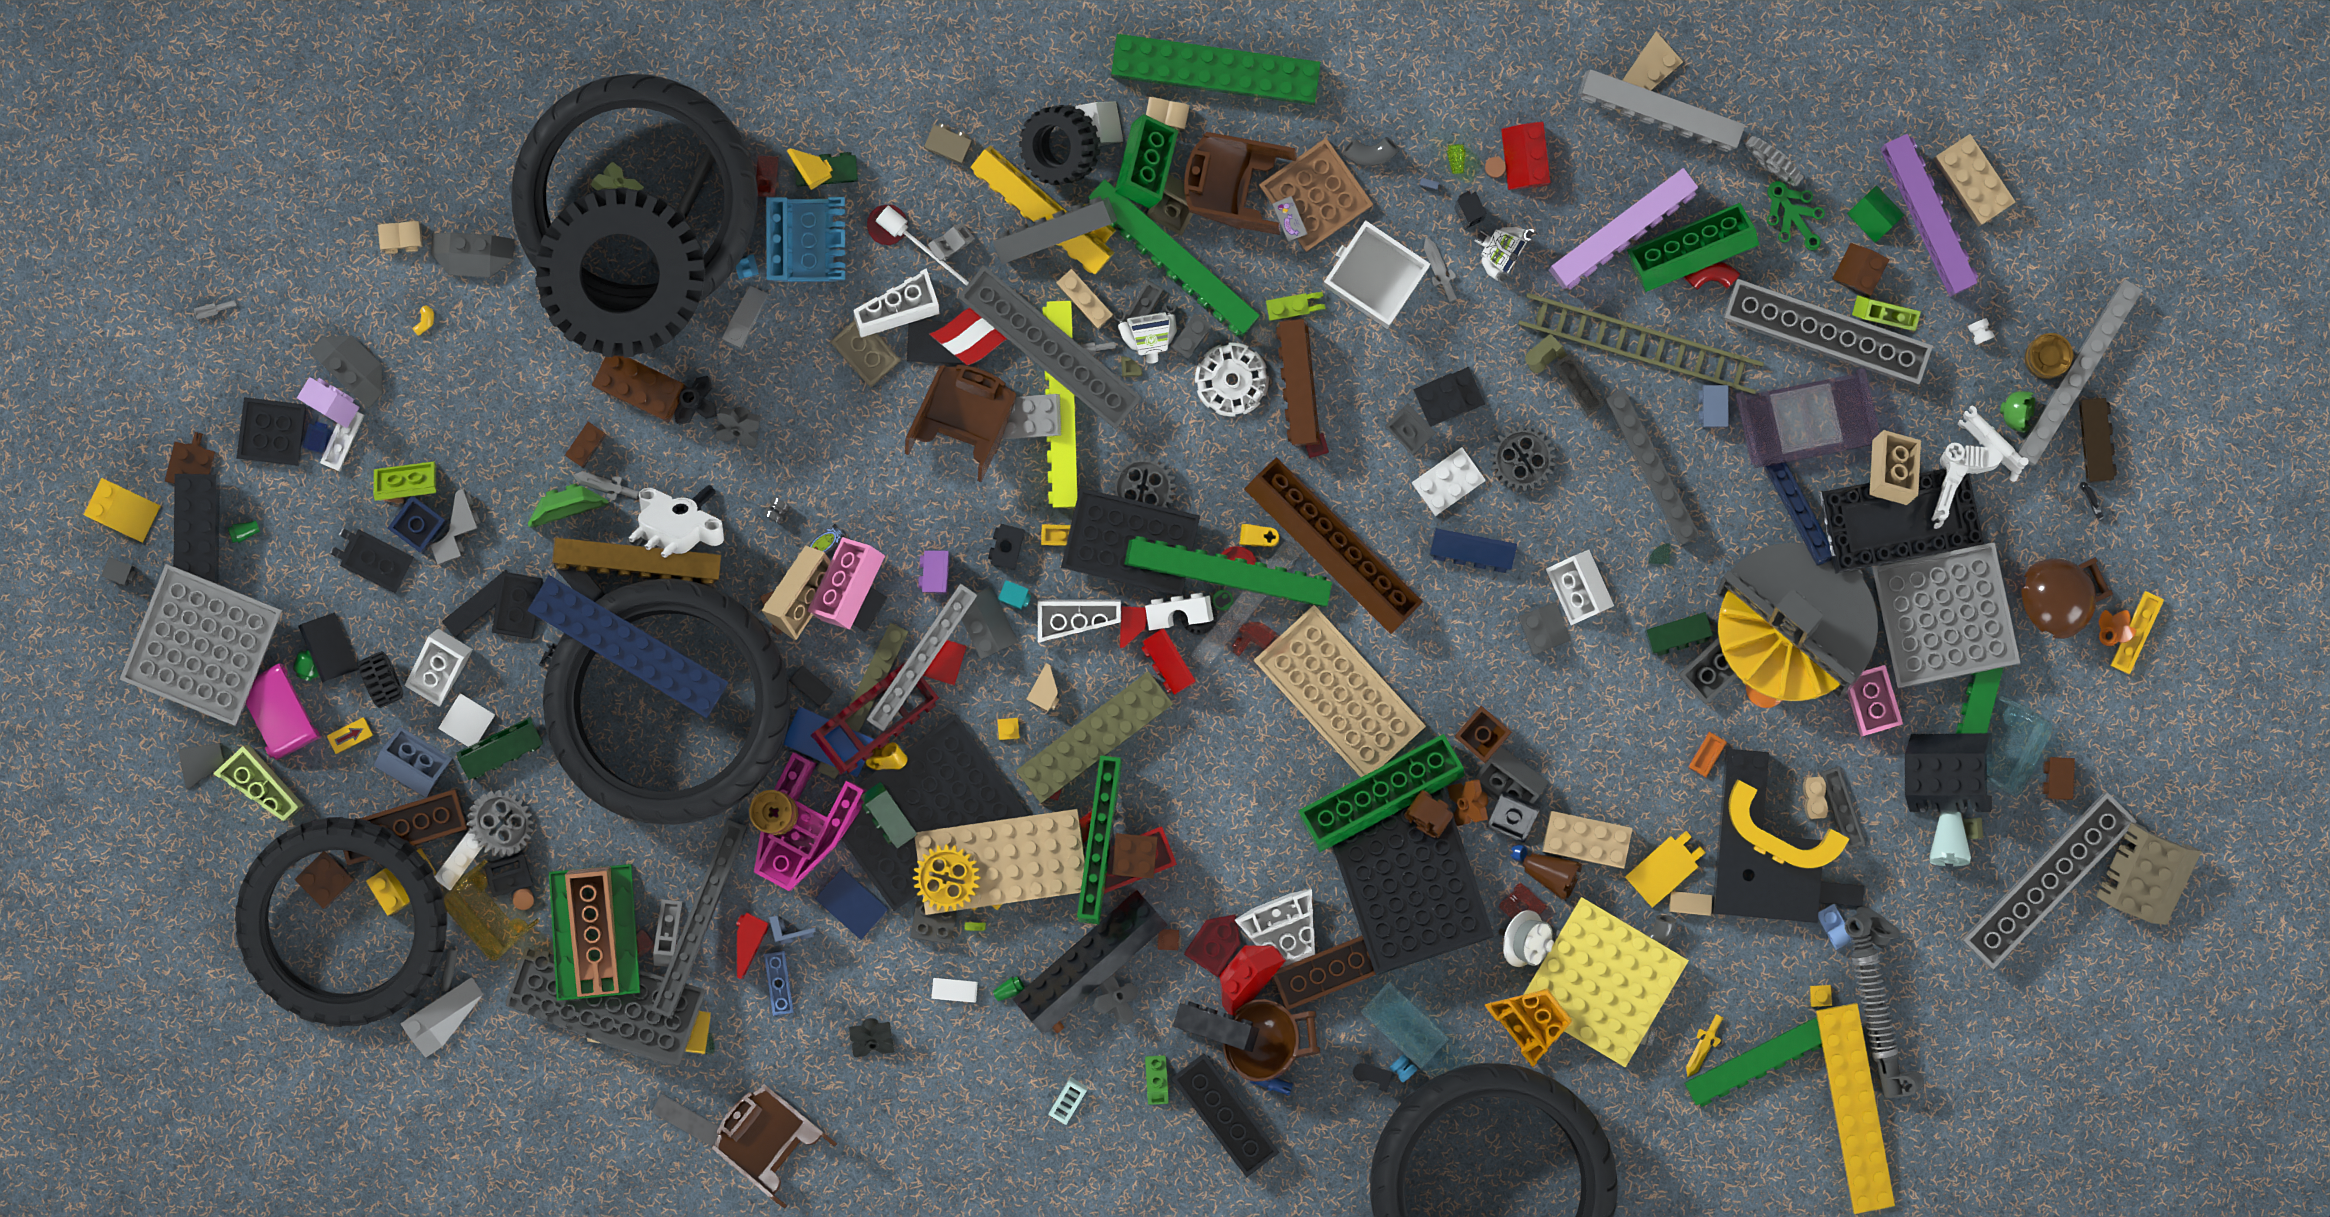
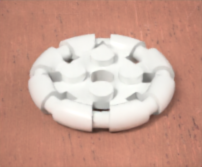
[1195,343,1269,417]

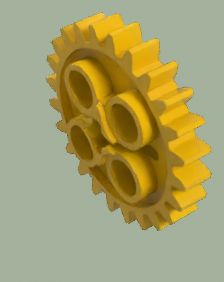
[913,844,981,912]

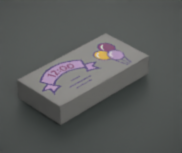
[1272,196,1307,242]

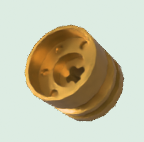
[749,790,798,835]

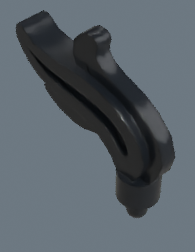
[2080,482,2104,520]

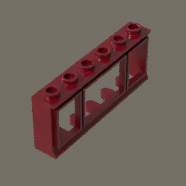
[810,661,939,775]

